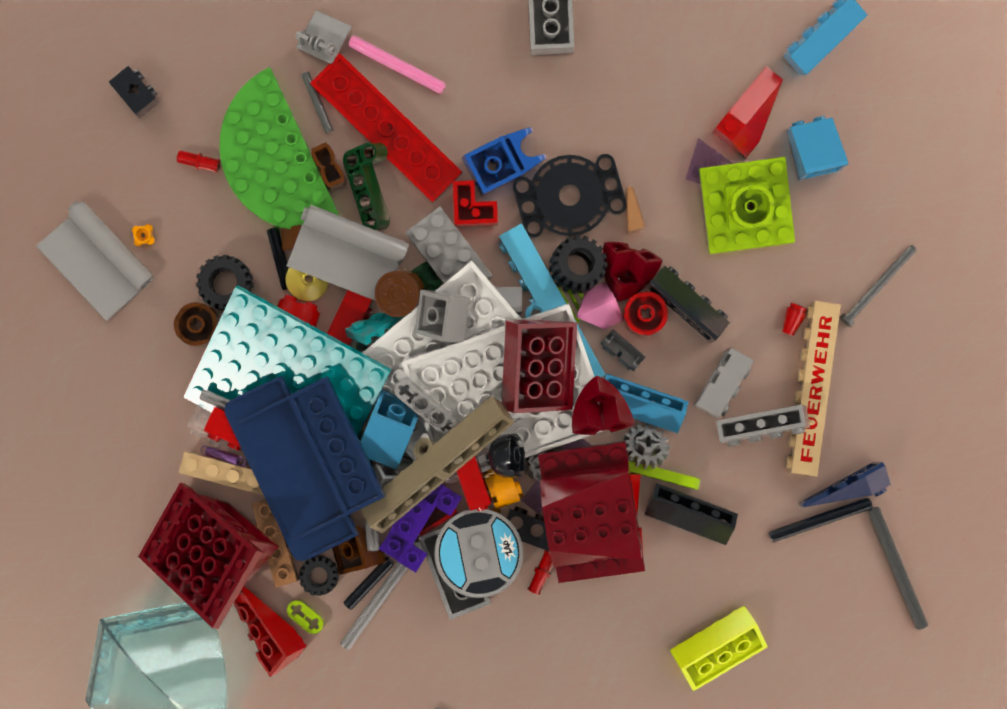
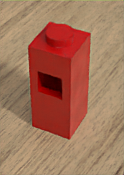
[457,454,492,511]

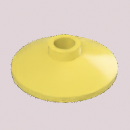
[285,268,328,302]

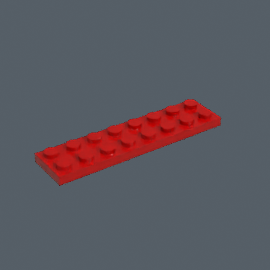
[310,53,463,203]

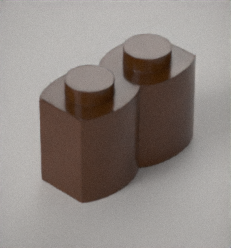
[311,142,346,191]

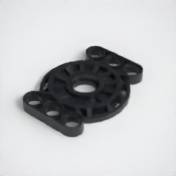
[513,154,627,238]

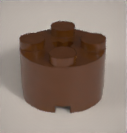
[174,302,220,347]

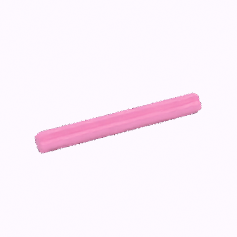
[348,36,445,94]

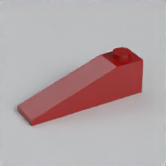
[712,66,783,159]
[234,586,307,677]

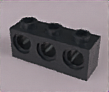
[507,506,549,551]

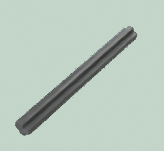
[868,507,928,630]

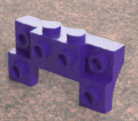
[379,484,462,573]

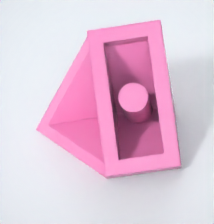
[577,282,623,330]

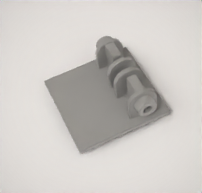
[296,10,352,64]

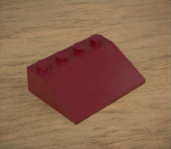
[502,320,577,413]

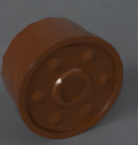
[375,270,425,317]

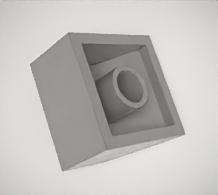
[415,290,470,342]

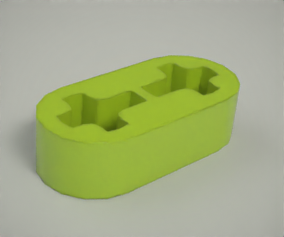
[287,600,324,634]

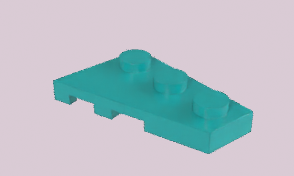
[345,313,405,345]

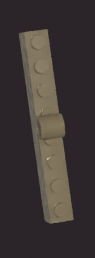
[360,396,515,533]

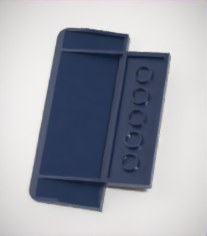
[224,376,386,561]

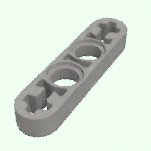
[394,378,461,436]

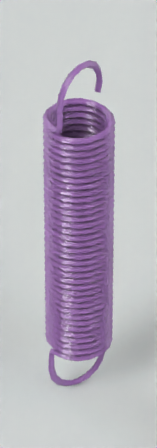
[201,445,245,466]

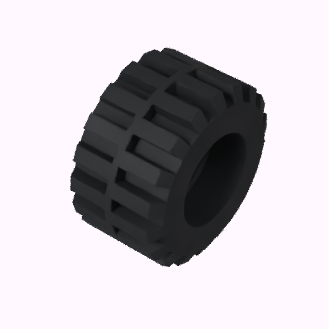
[549,235,607,294]
[196,255,254,310]

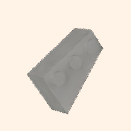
[694,347,754,418]

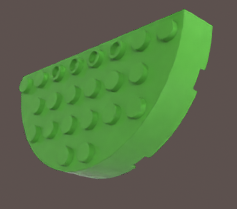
[220,67,340,229]

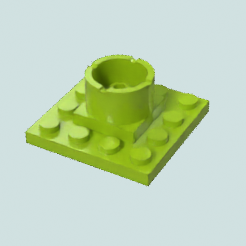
[699,157,795,254]

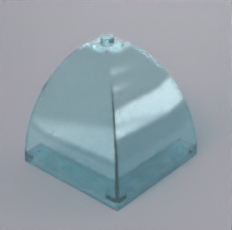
[85,602,227,709]

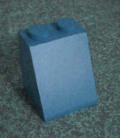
[787,116,848,180]
[360,390,419,470]

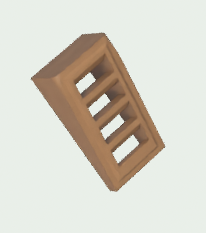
[626,186,645,234]

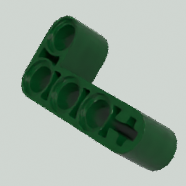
[343,143,390,231]

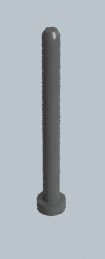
[840,245,916,327]

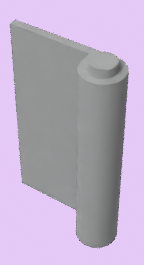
[36,201,154,321]
[286,205,409,301]

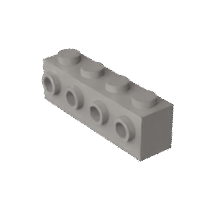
[716,405,810,447]

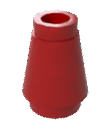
[782,302,807,336]

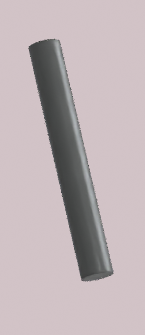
[301,72,334,134]

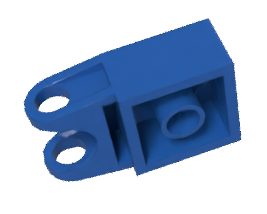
[462,127,546,196]

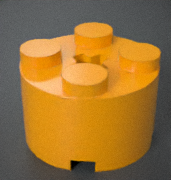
[483,469,524,509]

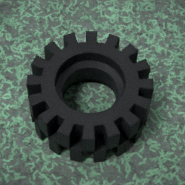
[298,556,339,596]

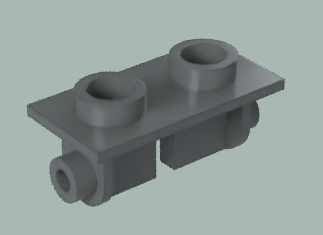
[600,329,646,372]

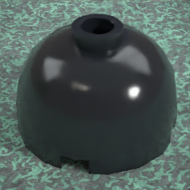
[486,433,525,478]

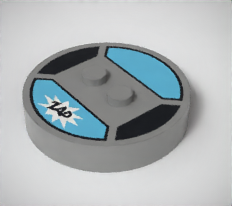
[434,509,523,598]

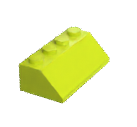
[670,606,768,691]

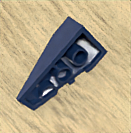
[799,462,891,507]

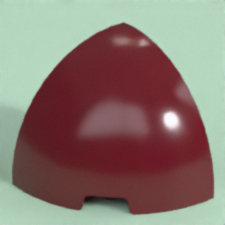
[602,242,663,301]
[572,376,635,435]

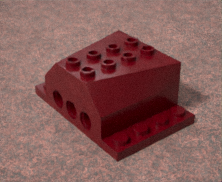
[538,441,645,583]
[138,482,279,629]

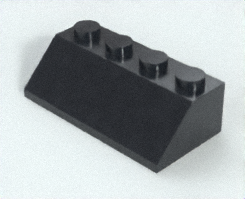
[646,266,730,343]

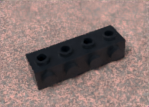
[644,483,738,545]

